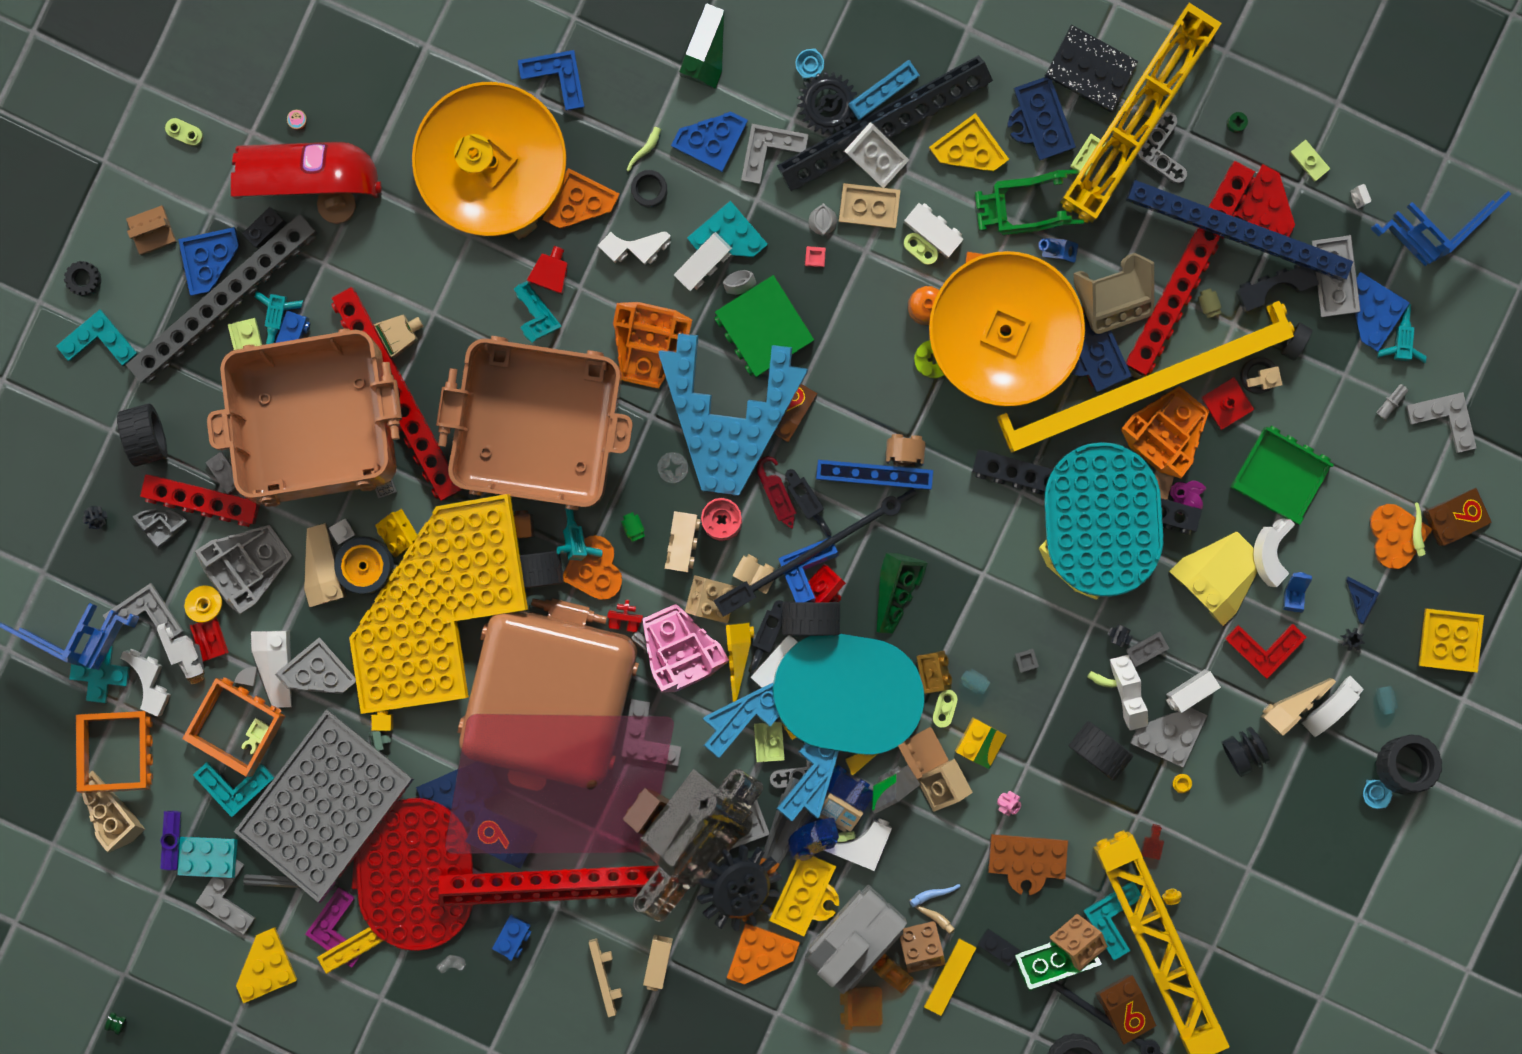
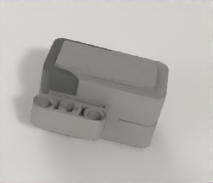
[805,885,907,994]

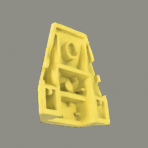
[1169,532,1257,626]

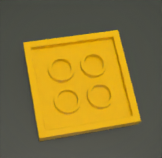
[1419,609,1484,673]

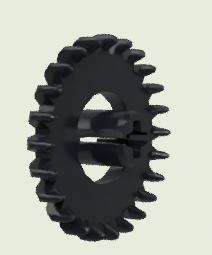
[797,71,857,135]

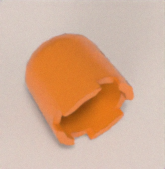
[908,286,939,325]

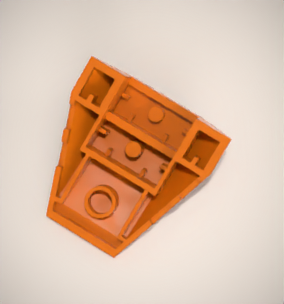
[613,302,692,389]
[1121,386,1209,478]

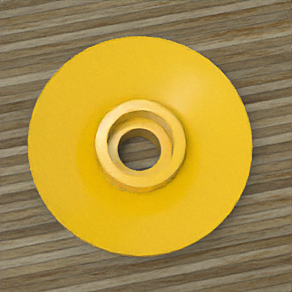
[184,585,222,623]

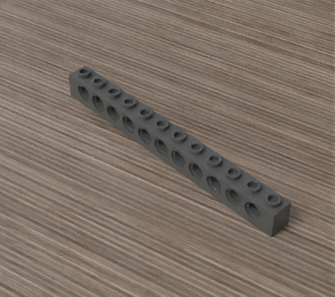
[126,214,318,383]

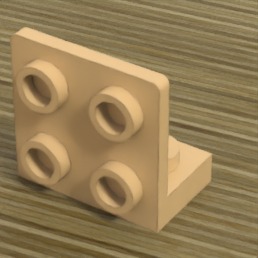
[685,575,736,623]

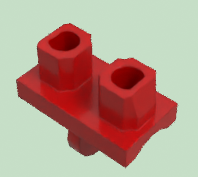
[607,600,643,632]

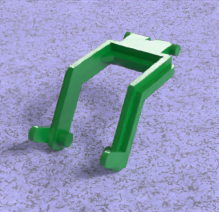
[975,170,1084,235]

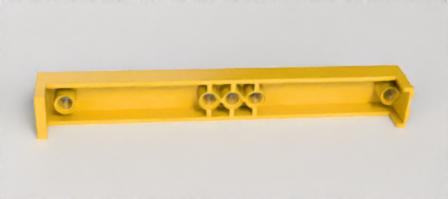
[997,301,1295,453]

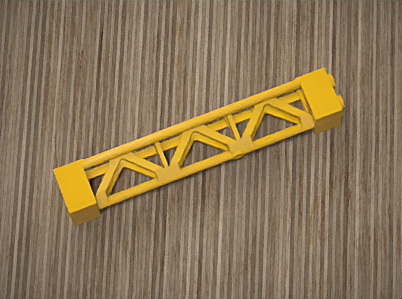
[1060,3,1222,223]
[1093,830,1230,1054]

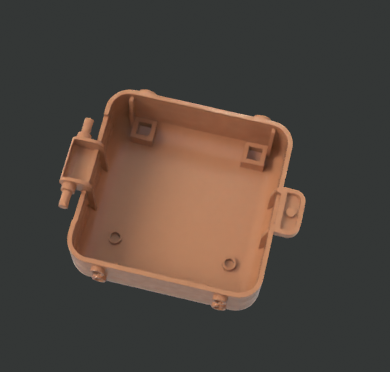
[207,329,402,507]
[436,336,633,510]
[457,598,639,791]

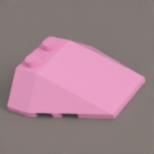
[642,604,729,693]

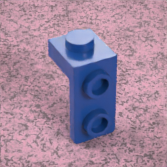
[1283,572,1312,613]

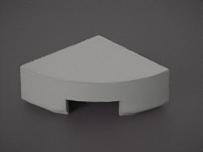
[234,667,258,686]

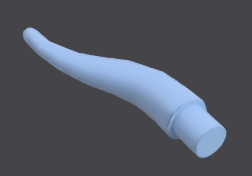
[910,884,960,907]

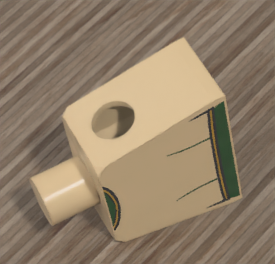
[374,315,424,358]

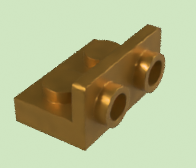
[917,651,952,694]

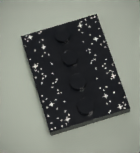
[1044,24,1138,112]

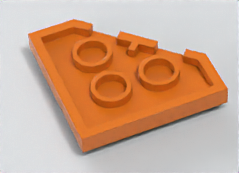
[542,168,620,229]
[727,923,800,984]

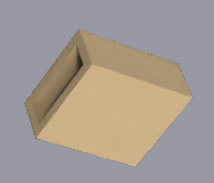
[643,934,673,991]

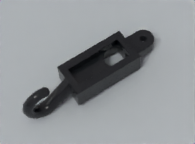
[785,469,832,537]
[748,600,783,674]

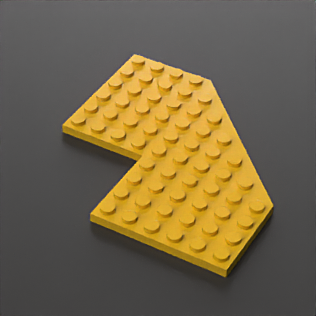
[349,494,528,714]

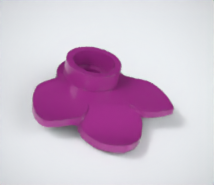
[1170,481,1206,515]

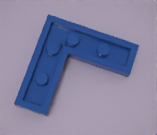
[518,50,585,111]
[778,538,839,602]

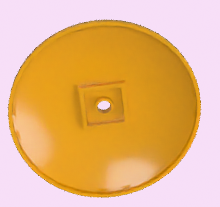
[412,82,566,236]
[929,251,1085,406]

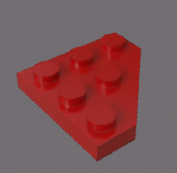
[1236,164,1295,237]

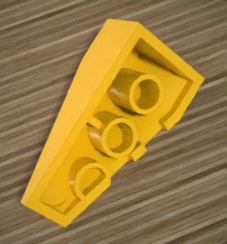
[726,623,754,702]

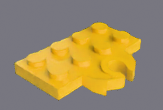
[769,850,839,936]

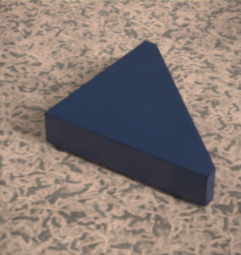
[1346,576,1379,624]

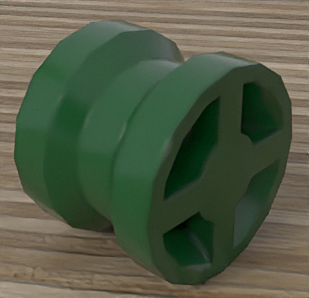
[1227,112,1248,133]
[104,1012,127,1035]

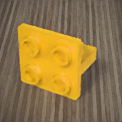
[375,509,418,557]

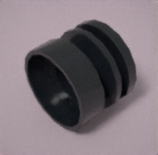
[1221,726,1270,777]

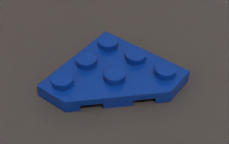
[671,112,748,172]
[178,227,240,296]
[1355,272,1410,352]

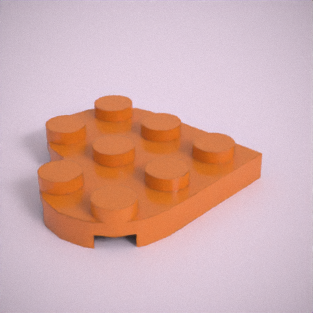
[1370,504,1432,569]
[563,535,622,599]

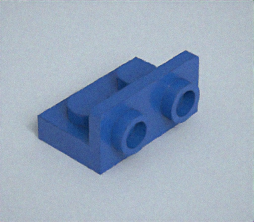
[276,311,311,343]
[492,915,532,961]

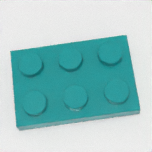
[178,837,237,878]

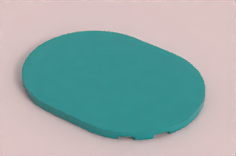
[1044,443,1163,597]
[773,634,924,755]

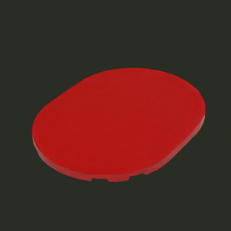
[356,798,473,951]

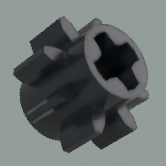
[82,506,107,529]
[1108,624,1133,648]
[1340,628,1365,651]

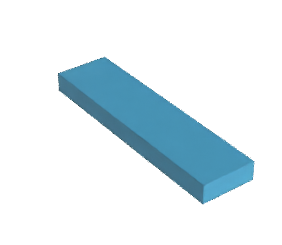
[848,60,920,120]

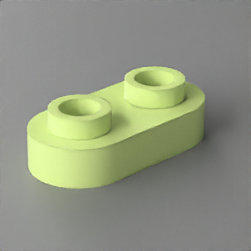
[165,118,203,146]
[904,233,938,265]
[933,689,958,727]

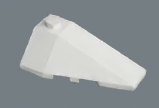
[251,631,292,708]

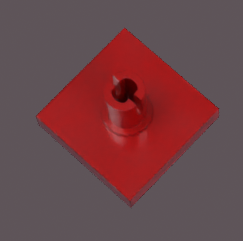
[1201,377,1254,430]
[809,564,846,602]

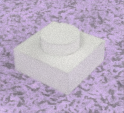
[329,518,356,545]

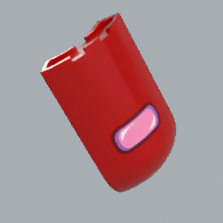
[231,142,382,199]

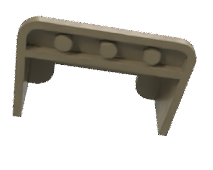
[1074,253,1154,334]

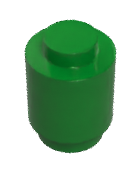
[620,512,645,542]

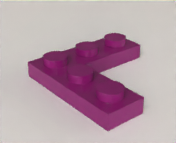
[305,887,362,968]

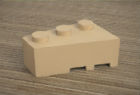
[665,511,701,572]

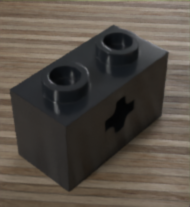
[242,207,286,249]

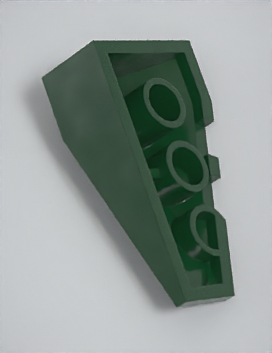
[679,4,724,89]
[877,553,928,633]

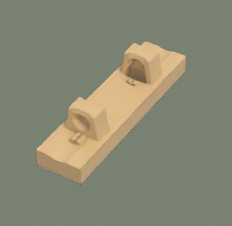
[589,938,623,1017]

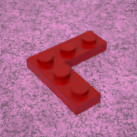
[1224,624,1307,679]

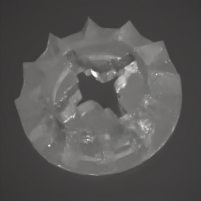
[658,452,688,483]

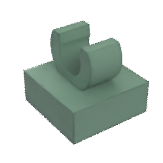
[369,731,391,750]

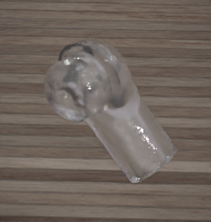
[436,955,465,974]

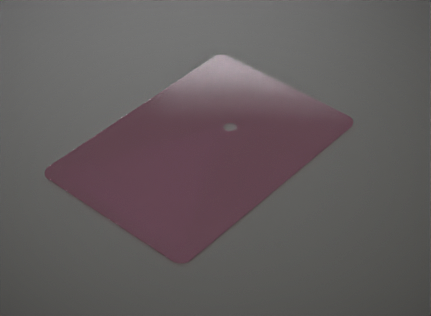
[445,714,674,854]

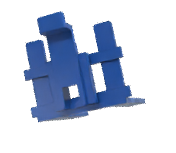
[1371,191,1511,266]
[0,603,139,670]

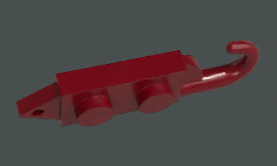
[756,456,796,529]

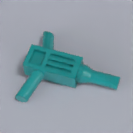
[255,291,304,344]
[1377,304,1427,363]
[557,506,603,561]

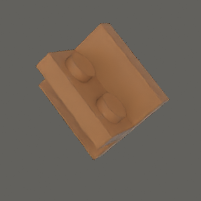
[126,205,177,255]

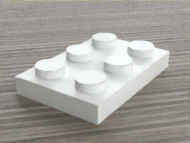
[845,122,909,188]

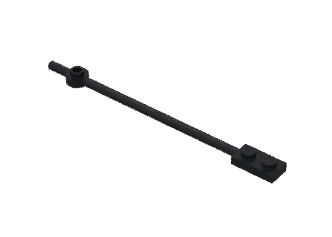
[713,488,917,617]
[977,928,1163,1054]

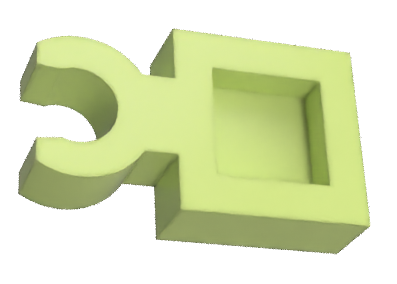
[242,718,269,754]

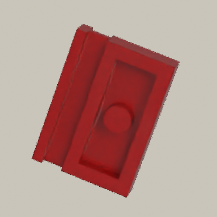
[190,616,229,661]

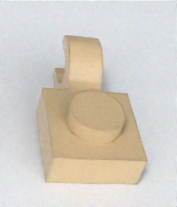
[1246,366,1282,390]

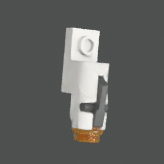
[157,623,205,684]

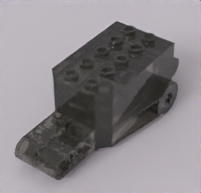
[633,769,763,922]

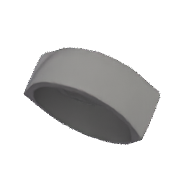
[809,203,837,236]
[723,270,756,295]

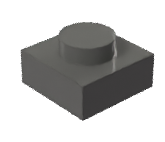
[1015,648,1039,673]

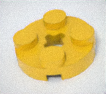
[454,134,493,174]

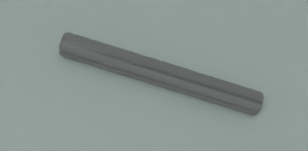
[243,874,339,890]

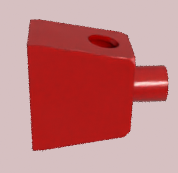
[527,246,568,295]

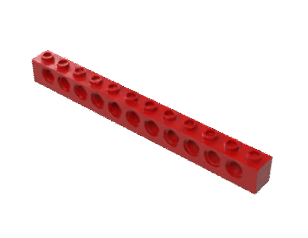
[1126,161,1255,376]
[331,287,463,501]
[439,865,672,906]

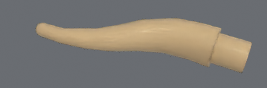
[910,899,955,934]

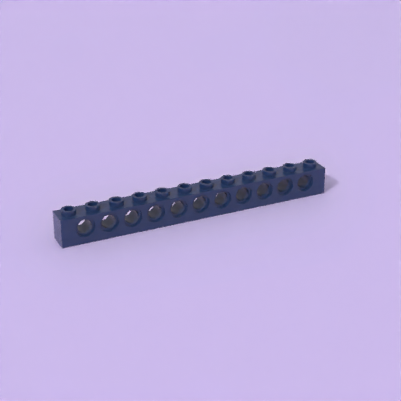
[1126,180,1354,281]

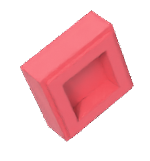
[805,247,826,268]

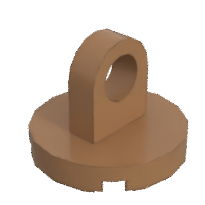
[317,193,356,224]

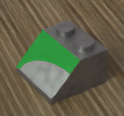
[872,765,920,814]

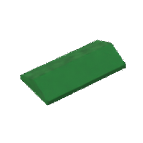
[1015,942,1101,991]

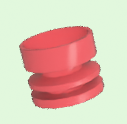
[701,498,742,541]

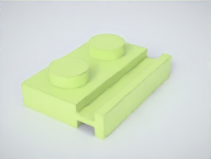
[228,318,262,350]
[754,721,785,762]

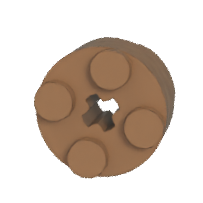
[886,434,925,467]

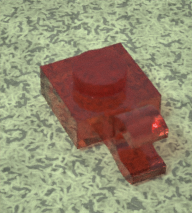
[1141,824,1164,860]

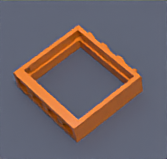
[182,677,286,777]
[76,711,153,793]

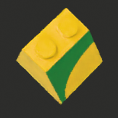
[955,717,1007,769]

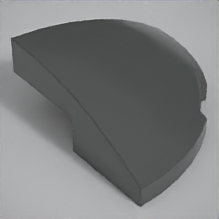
[133,509,187,549]

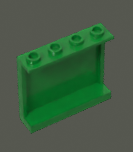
[714,275,814,378]
[1230,426,1334,525]

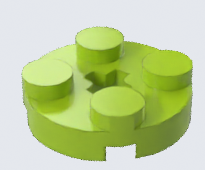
[914,340,944,378]

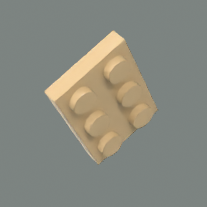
[839,183,900,229]

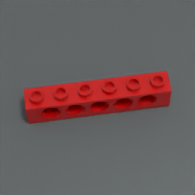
[140,474,260,527]

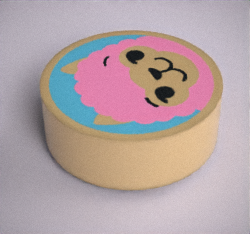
[287,110,307,130]

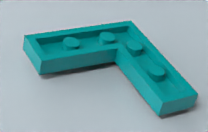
[514,281,562,343]
[56,309,138,366]
[193,762,275,817]
[1083,881,1143,960]

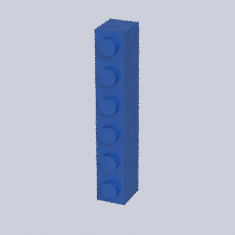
[816,460,933,490]

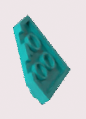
[687,201,768,257]

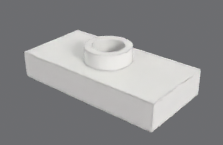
[1350,184,1371,209]

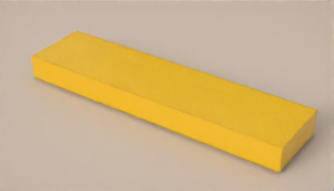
[317,927,383,974]
[924,938,976,1016]

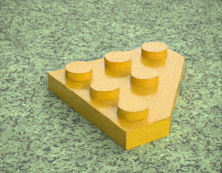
[929,113,1009,172]
[236,927,297,1003]

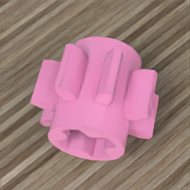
[997,791,1021,816]

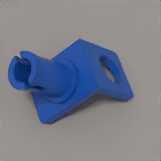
[1039,238,1078,262]

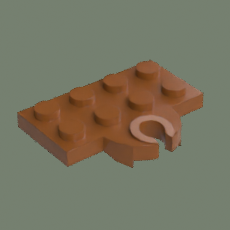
[988,834,1068,895]

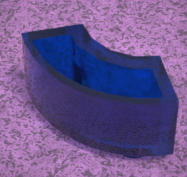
[827,765,873,811]
[788,818,839,861]

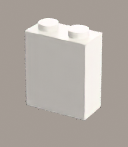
[1166,670,1221,713]

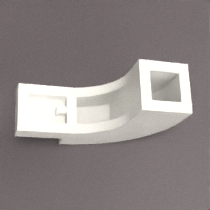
[1254,519,1295,587]
[1302,675,1364,737]

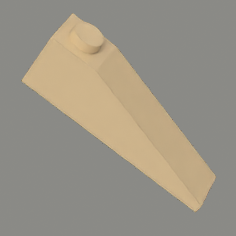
[304,523,347,607]

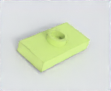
[1070,134,1106,177]
[1290,140,1330,182]

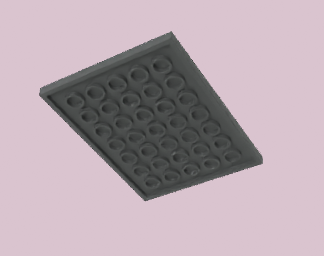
[234,709,414,903]

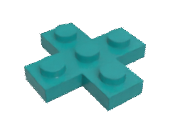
[69,645,130,703]

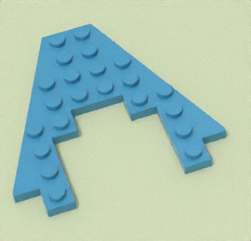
[659,333,808,495]
[702,683,839,821]

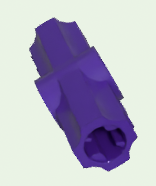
[160,811,181,870]

